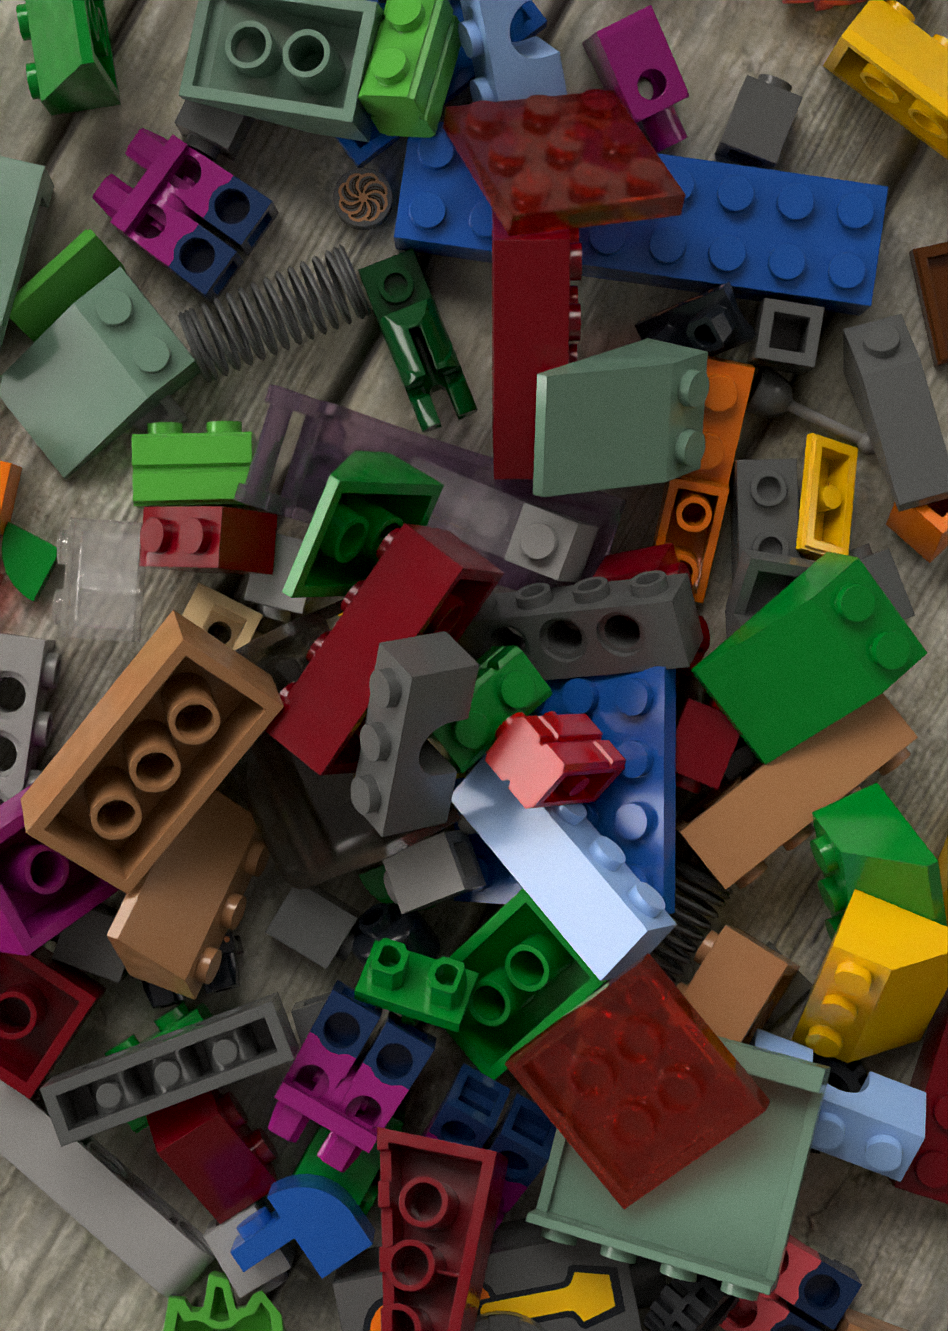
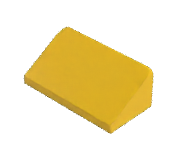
[796,433,858,561]

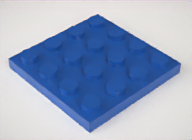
[454,666,676,914]

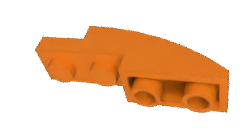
[653,356,755,603]

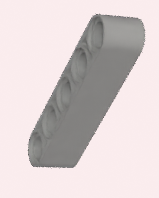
[0,1080,215,1299]

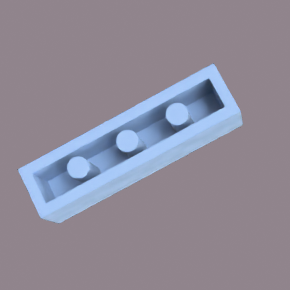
[451,754,677,981]

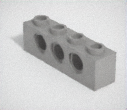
[0,632,62,802]

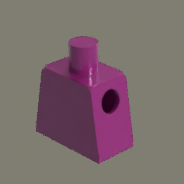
[582,5,689,153]

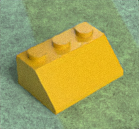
[823,0,948,160]
[792,889,948,1063]

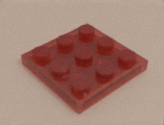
[443,89,685,236]
[505,953,770,1209]

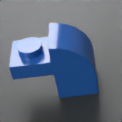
[230,1174,375,1279]

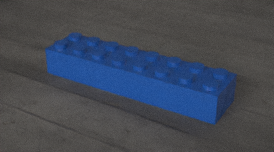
[394,122,888,316]

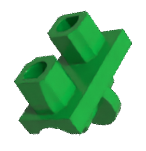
[354,938,479,1033]

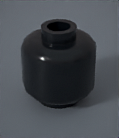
[352,902,440,967]

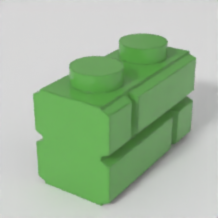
[358,0,461,138]
[131,421,258,509]

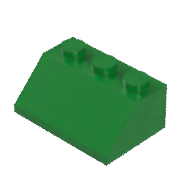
[810,783,947,941]
[444,888,611,1080]

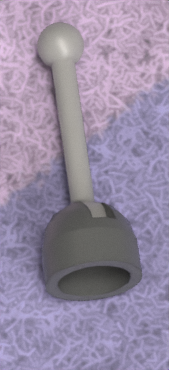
[746,367,875,455]

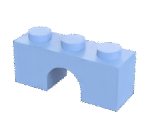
[458,0,570,131]
[749,1028,926,1182]

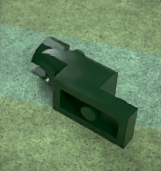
[358,248,478,433]

